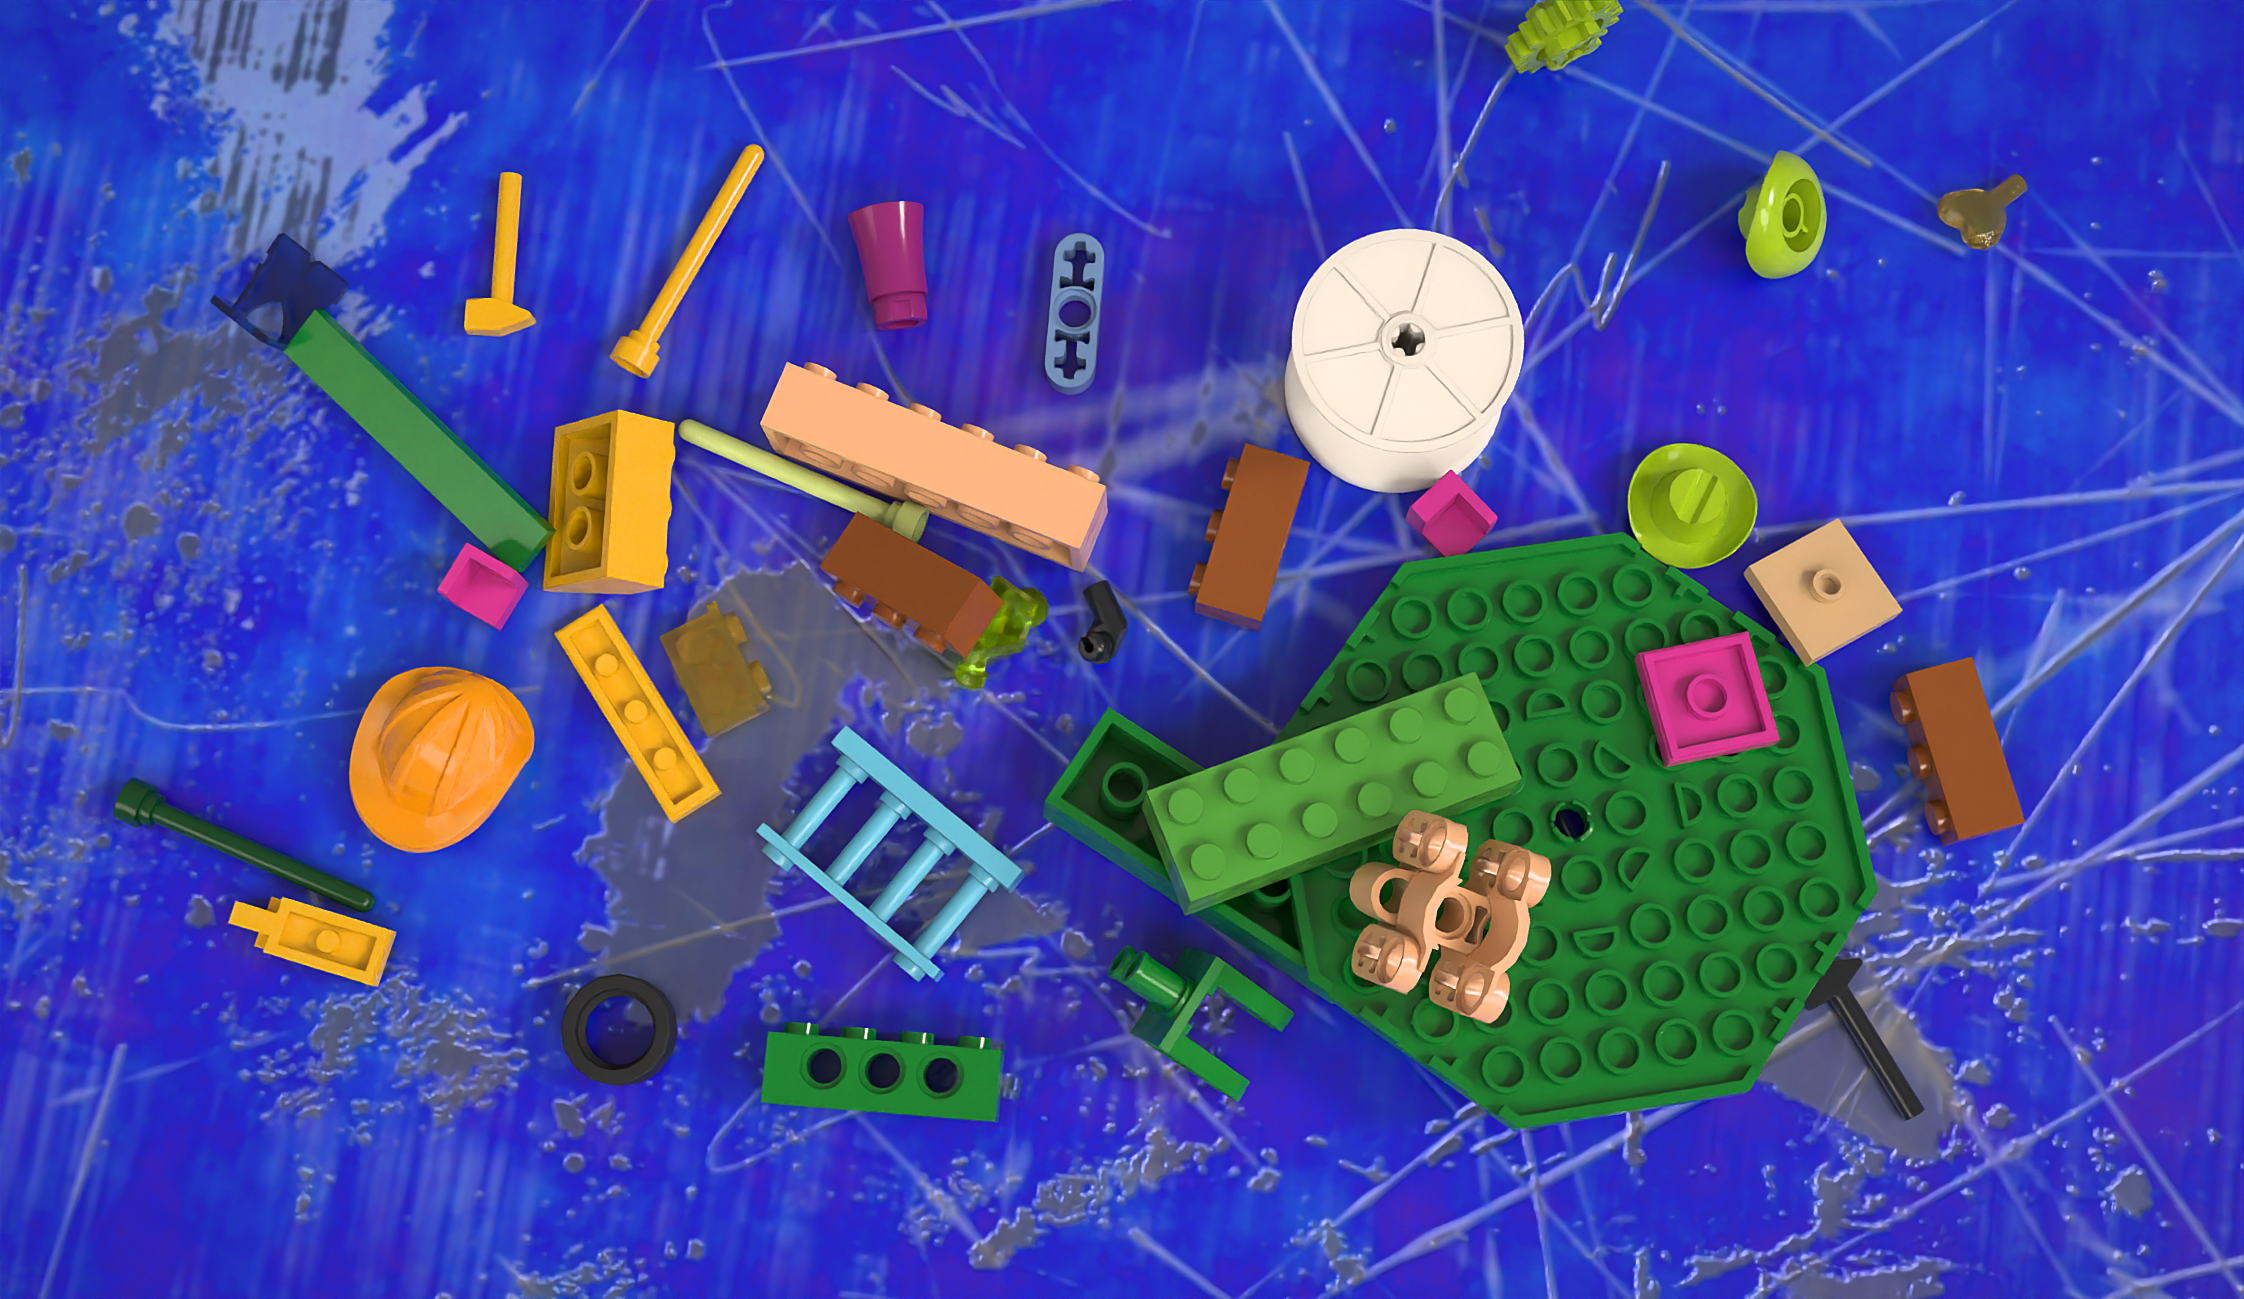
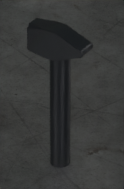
[1804,958,1925,1121]

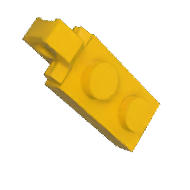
[228,896,397,987]

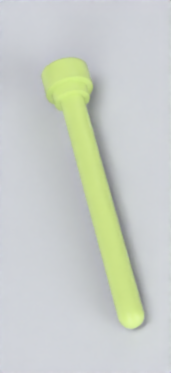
[678,419,929,543]

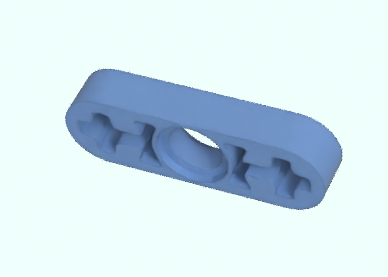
[1045,233,1105,395]

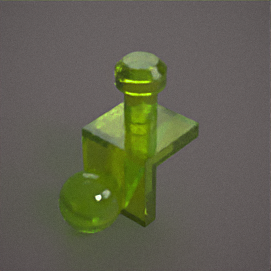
[953,576,1049,691]

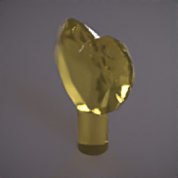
[1937,174,2028,250]

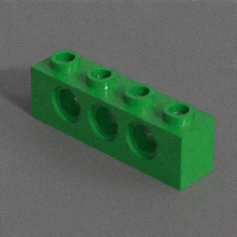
[761,1022,1004,1122]

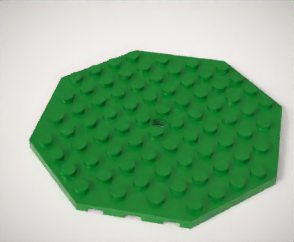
[1270,532,1878,1131]

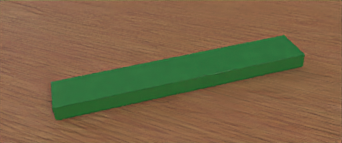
[283,309,556,573]

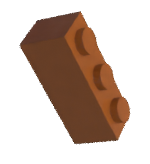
[1188,443,1310,632]
[819,511,1004,659]
[1890,657,2025,847]

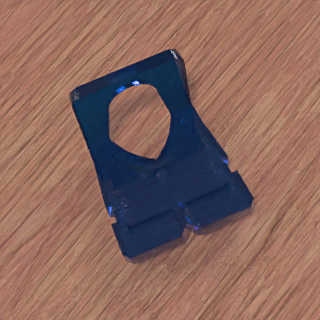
[210,233,349,352]

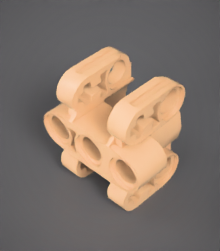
[1349,810,1551,1023]

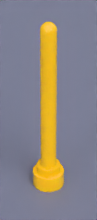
[610,144,764,379]

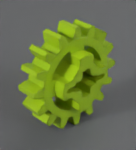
[1504,0,1623,74]

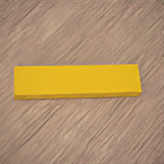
[554,604,722,824]

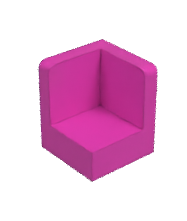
[1405,469,1498,557]
[437,542,529,631]

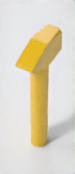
[464,172,536,337]

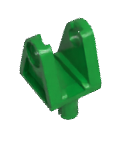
[1107,945,1295,1103]

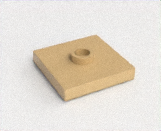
[1743,518,1903,667]

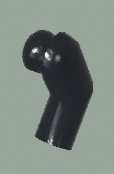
[1078,580,1128,665]

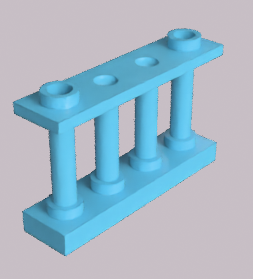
[756,725,1025,982]

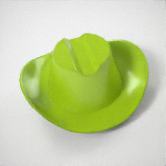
[1738,150,1827,279]
[1628,443,1757,569]

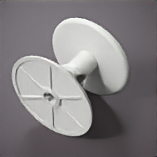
[1285,229,1524,493]

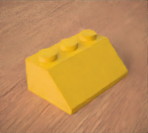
[543,409,675,595]

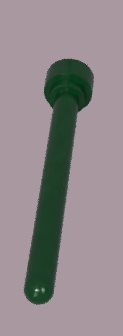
[113,777,375,913]

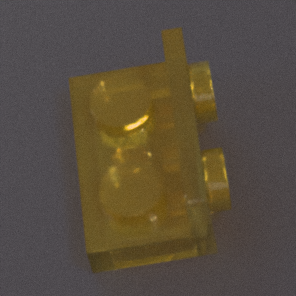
[659,601,773,739]

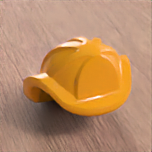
[349,666,535,853]

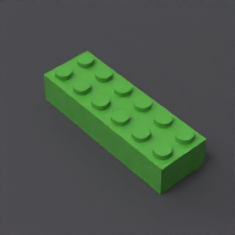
[1142,671,1522,916]

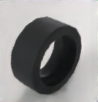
[561,974,678,1086]

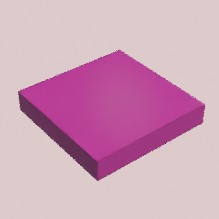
[1634,631,1780,767]

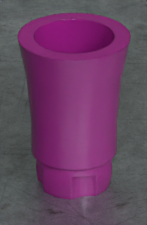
[847,201,929,331]

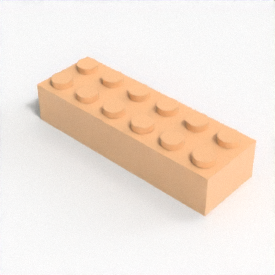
[760,362,1108,573]

